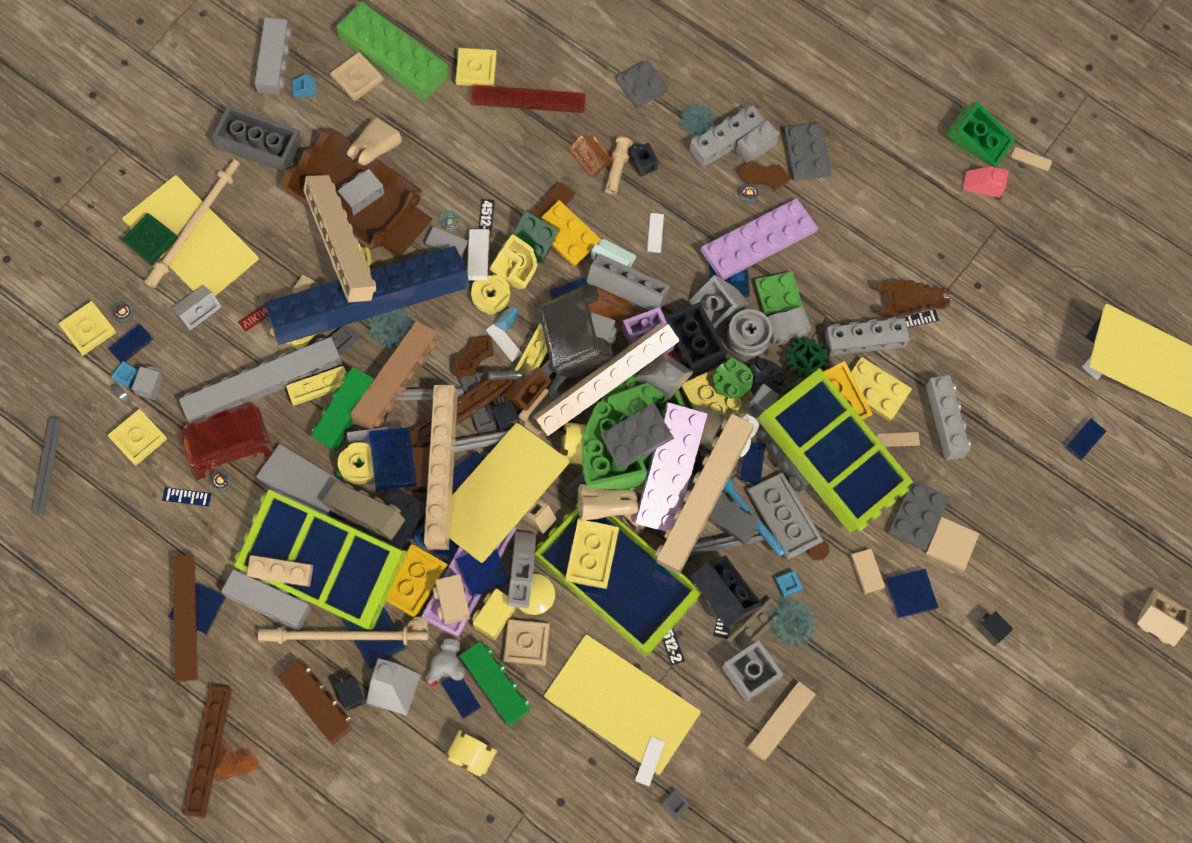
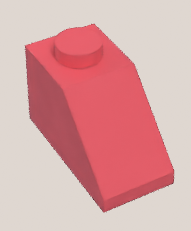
[963,167,1009,198]

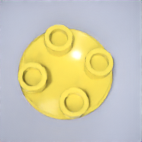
[518,574,555,615]

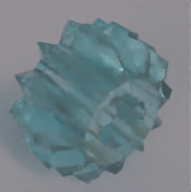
[682,103,714,135]

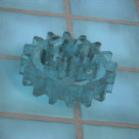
[369,308,413,348]
[772,601,818,647]

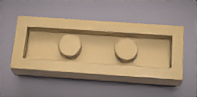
[247,555,313,586]

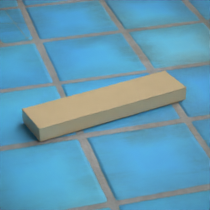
[748,682,816,761]

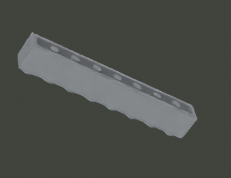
[179,337,342,427]

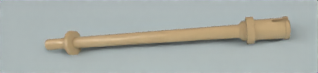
[145,159,240,288]
[258,626,428,645]

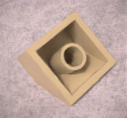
[1137,589,1191,646]

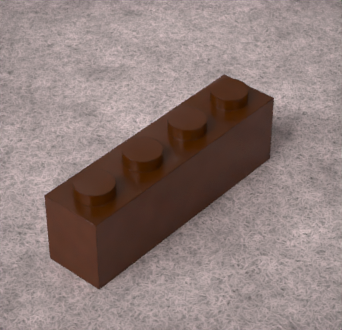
[277,661,353,746]

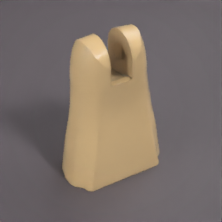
[347,118,402,165]
[578,484,638,521]

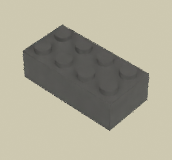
[212,105,302,172]

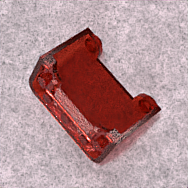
[181,405,274,481]

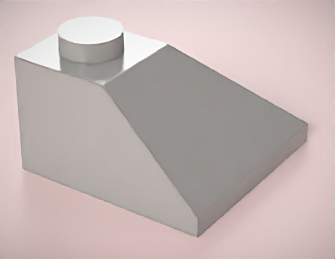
[689,275,749,330]
[637,352,693,399]
[366,658,421,716]

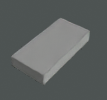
[425,227,469,259]

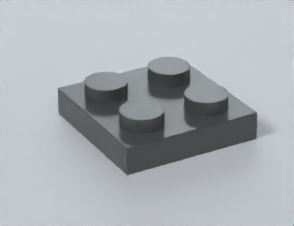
[616,60,668,109]

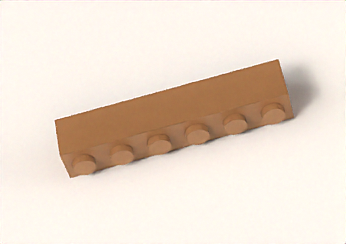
[351,321,438,430]

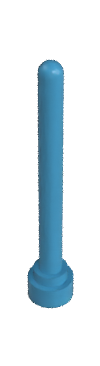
[722,477,785,556]

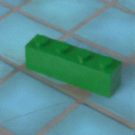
[311,367,375,452]
[460,641,531,728]

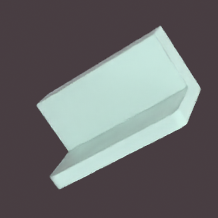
[591,239,636,267]

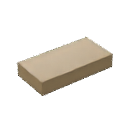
[851,549,885,594]

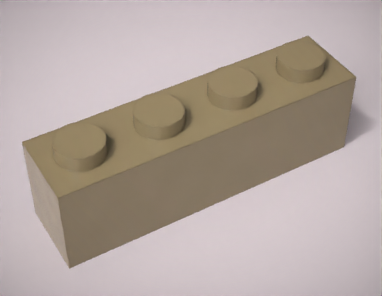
[322,482,405,540]

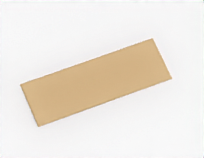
[1011,147,1052,171]
[877,432,920,447]

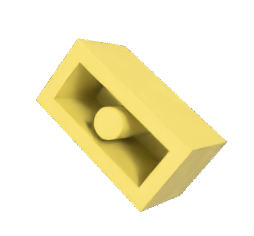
[472,589,517,641]

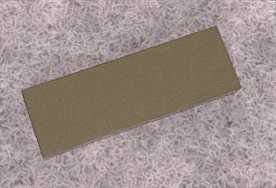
[726,597,785,653]

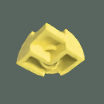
[489,234,537,289]

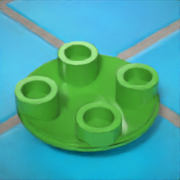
[713,359,753,398]

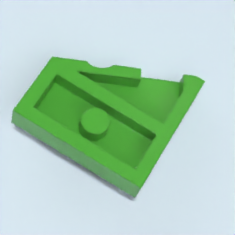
[607,383,664,417]

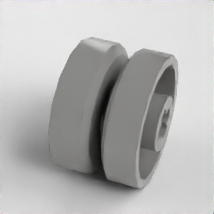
[726,309,772,359]

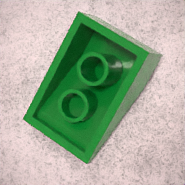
[945,102,1016,168]

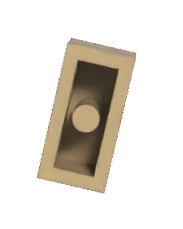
[433,574,470,625]

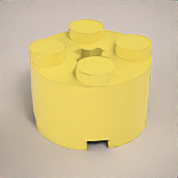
[560,422,587,465]
[447,730,497,777]

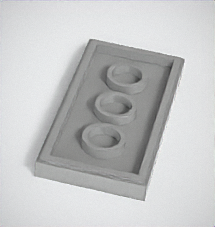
[256,444,345,515]
[747,472,823,560]

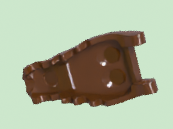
[877,280,950,318]

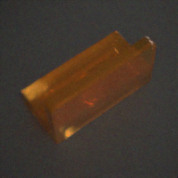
[569,135,613,177]
[588,289,636,330]

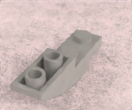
[507,531,536,609]

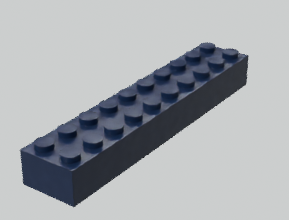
[264,246,470,345]

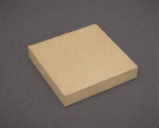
[330,52,383,102]
[926,517,980,571]
[503,619,550,666]

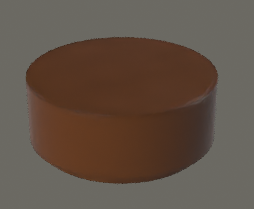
[808,540,829,561]

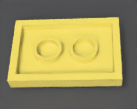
[851,357,912,422]
[565,519,619,589]

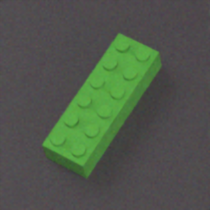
[337,1,449,101]

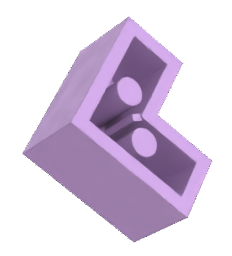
[622,307,675,353]

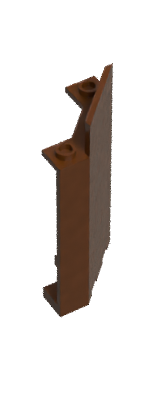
[280,128,433,258]

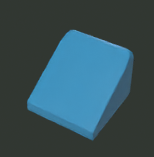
[292,74,316,97]
[494,307,518,332]

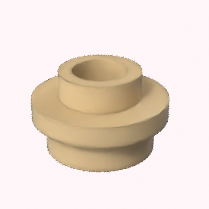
[408,617,429,631]

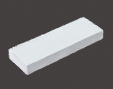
[468,229,489,280]

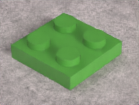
[754,272,803,317]

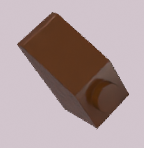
[503,367,551,411]

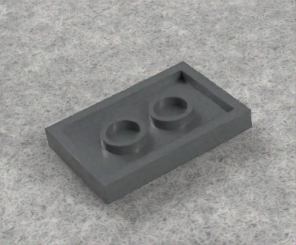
[784,123,832,181]
[600,403,675,470]
[887,479,950,552]

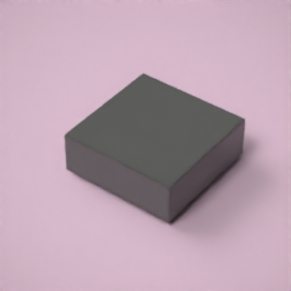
[660,789,691,820]

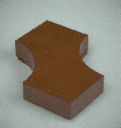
[737,160,791,191]
[454,336,494,378]

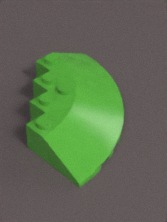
[582,366,684,490]

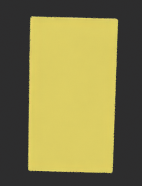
[123,175,259,296]
[1089,304,1192,417]
[450,423,570,563]
[544,635,700,775]

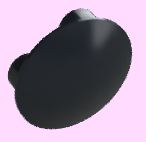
[748,358,785,394]

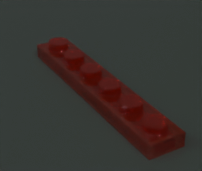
[471,85,586,113]

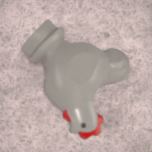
[425,639,465,687]

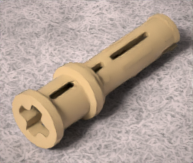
[605,137,633,195]

